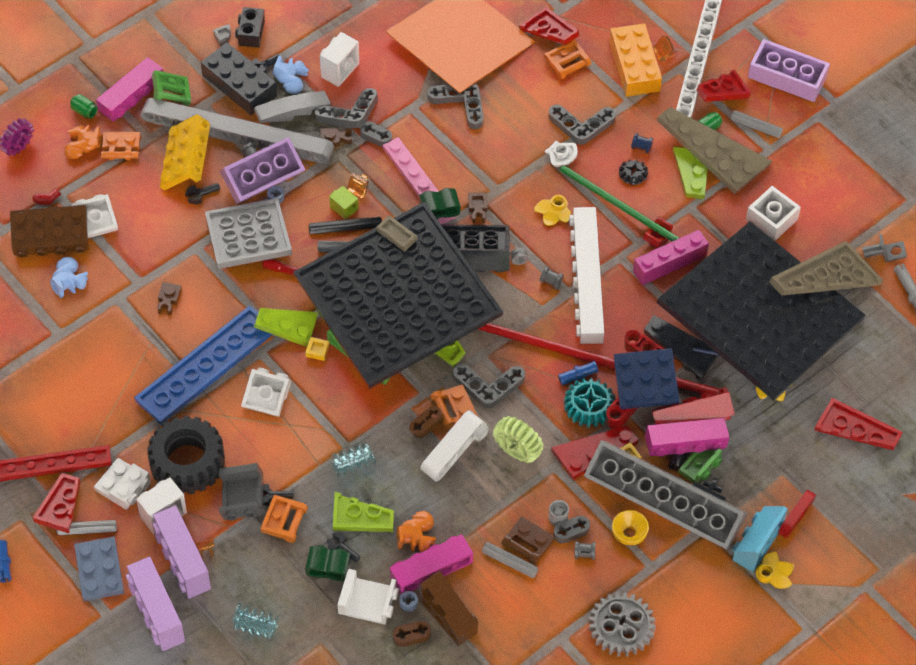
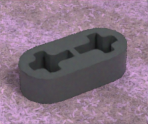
[360,122,392,147]
[553,516,590,544]

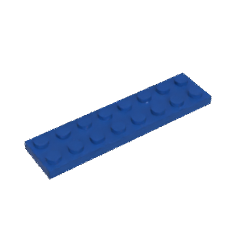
[134,305,273,425]

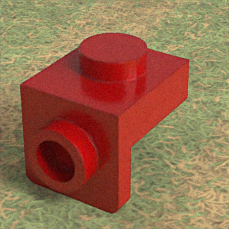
[643,217,673,248]

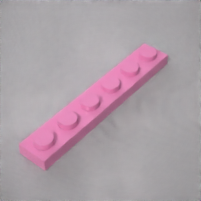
[383,137,456,224]

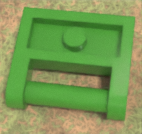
[152,70,191,106]

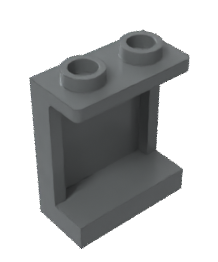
[219,463,263,521]

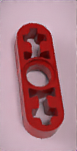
[778,489,816,539]

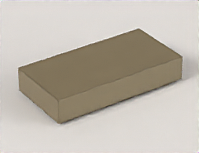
[376,215,417,252]

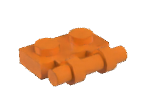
[101,132,141,160]

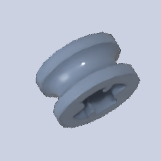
[267,186,284,204]
[399,591,418,612]

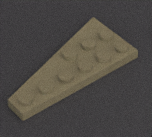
[657,107,772,194]
[769,241,883,295]

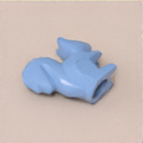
[272,56,309,95]
[50,257,88,298]

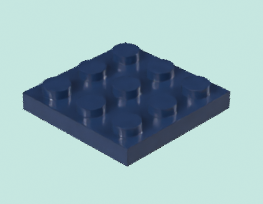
[614,348,679,409]

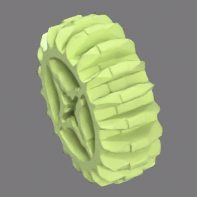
[493,416,544,463]

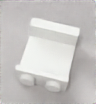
[338,569,399,625]

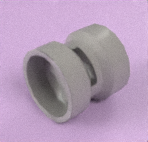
[548,500,569,526]

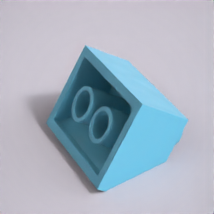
[732,506,788,572]

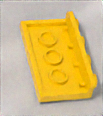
[160,114,210,190]

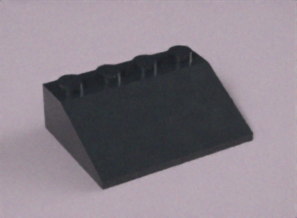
[441,224,510,272]

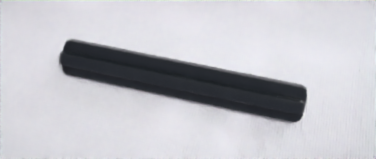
[308,216,382,234]

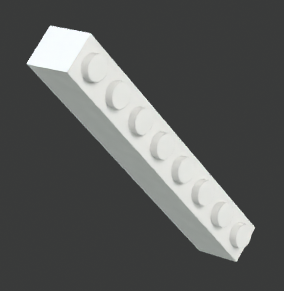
[569,207,604,344]

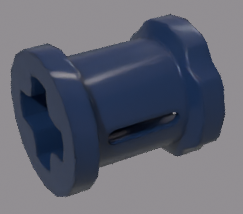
[631,133,654,154]

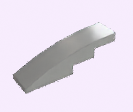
[254,91,331,123]

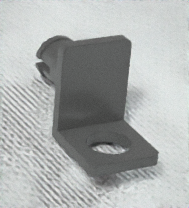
[863,234,907,262]

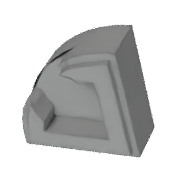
[213,24,231,46]

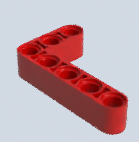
[606,329,664,429]

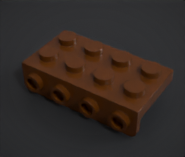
[10,205,89,257]

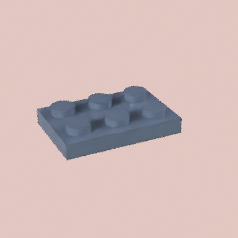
[74,536,124,601]

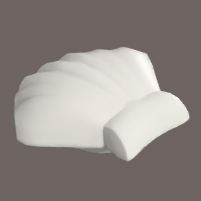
[545,141,577,167]

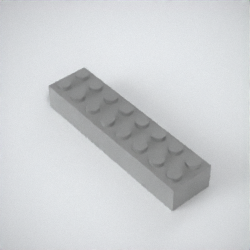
[584,440,747,549]

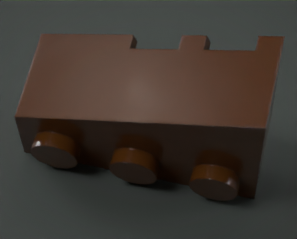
[420,571,478,646]

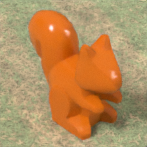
[64,125,103,159]
[396,511,436,552]

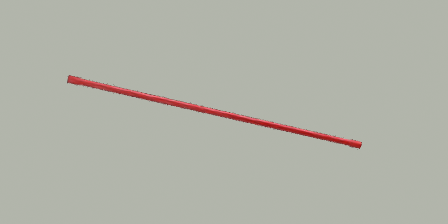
[263,259,720,395]

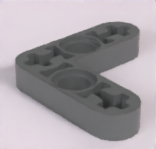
[427,84,483,129]
[314,88,378,128]
[548,105,616,145]
[453,364,525,408]

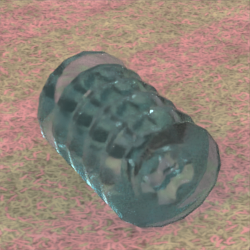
[332,442,376,478]
[233,603,279,639]

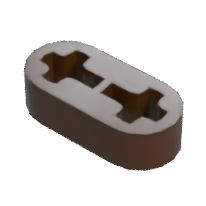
[409,406,444,438]
[393,621,431,647]

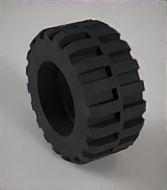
[147,416,225,494]

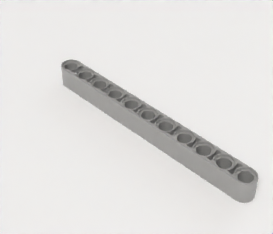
[140,98,334,164]

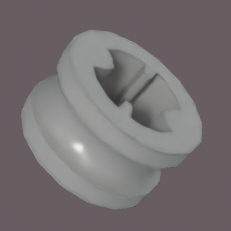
[510,248,528,265]

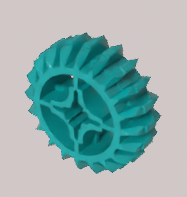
[563,377,616,428]

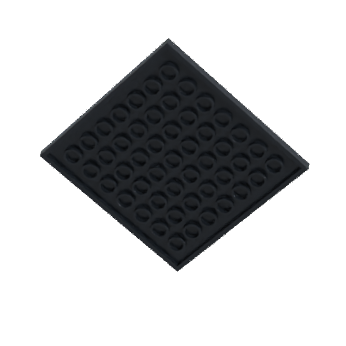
[293,202,503,389]
[656,221,865,401]

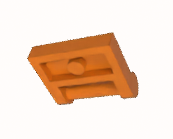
[544,39,592,80]
[430,384,477,429]
[260,495,308,543]

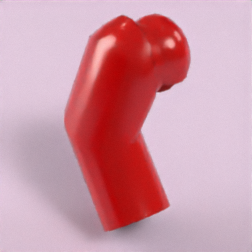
[32,188,61,206]

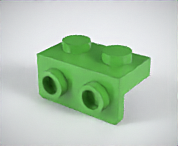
[678,448,723,484]

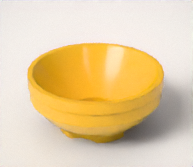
[612,510,649,546]

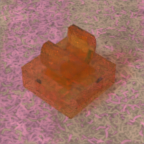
[653,36,677,61]
[347,172,369,198]
[194,537,215,560]

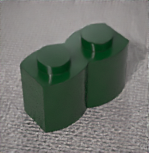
[419,188,461,219]
[305,545,350,581]

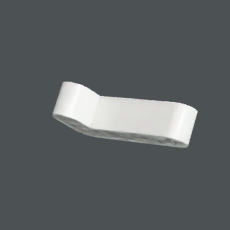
[420,410,489,482]

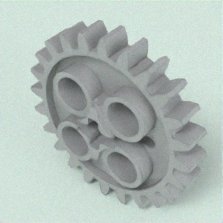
[589,592,656,657]

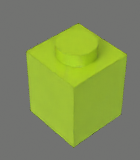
[329,186,359,220]

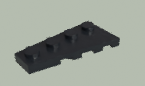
[644,315,718,382]

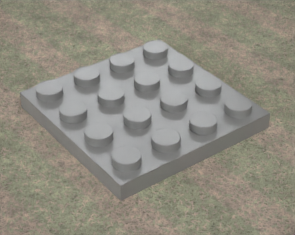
[205,198,292,269]

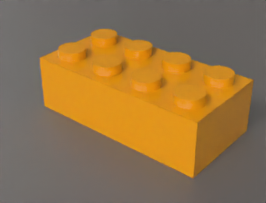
[609,23,662,97]

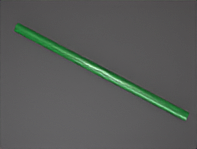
[560,165,679,242]

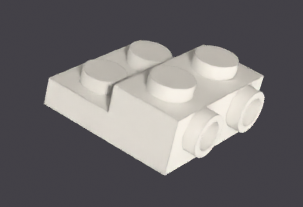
[72,194,118,238]
[241,368,292,417]
[94,458,151,510]

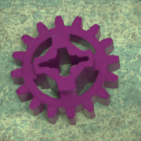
[0,118,34,156]

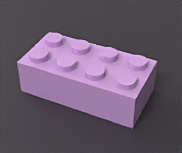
[748,39,830,102]
[220,137,305,205]
[152,505,211,599]
[126,557,185,652]

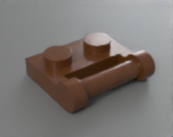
[501,516,555,565]

